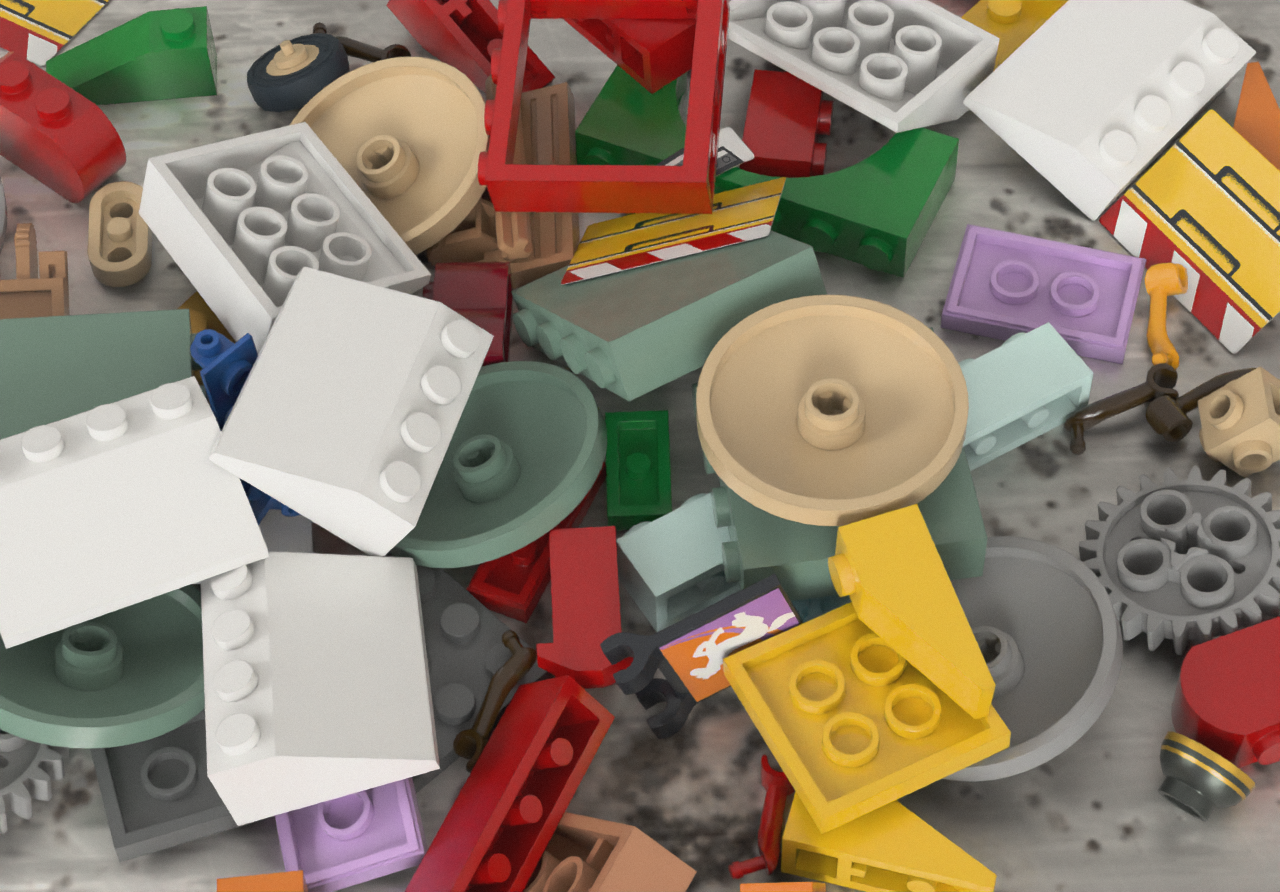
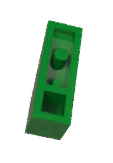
[46,6,217,106]

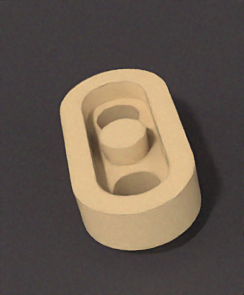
[87,181,153,287]

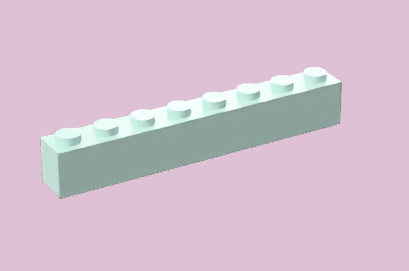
[616,322,1093,632]

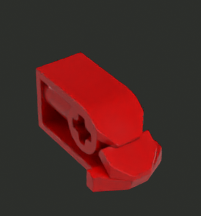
[536,526,634,689]

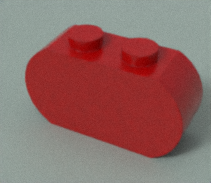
[0,51,126,203]
[1171,616,1280,768]

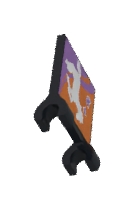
[600,573,804,739]

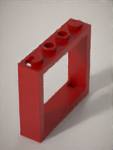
[478,0,730,214]

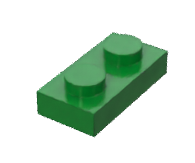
[605,410,672,531]

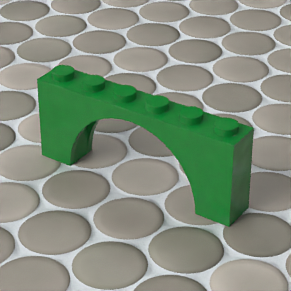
[575,65,959,278]

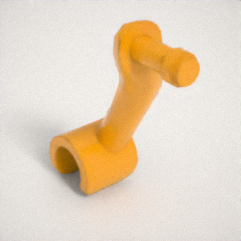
[1144,263,1188,370]

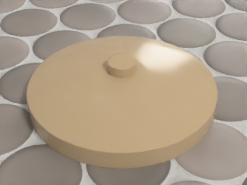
[290,57,490,255]
[696,295,969,526]

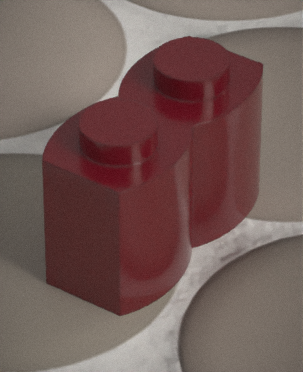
[422,262,513,367]

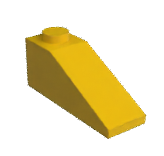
[828,504,996,719]
[781,791,997,892]

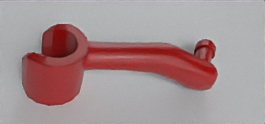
[728,754,795,880]

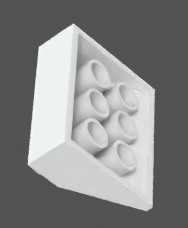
[728,0,1000,133]
[963,0,1256,222]
[139,122,431,355]
[208,266,494,556]
[0,376,269,649]
[201,551,440,826]

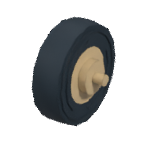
[247,33,350,112]

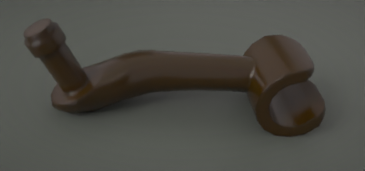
[1064,363,1179,455]
[1146,368,1256,443]
[453,630,537,773]

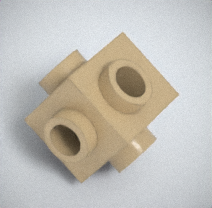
[1198,366,1280,478]

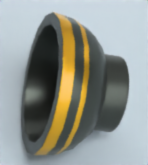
[1158,731,1256,821]

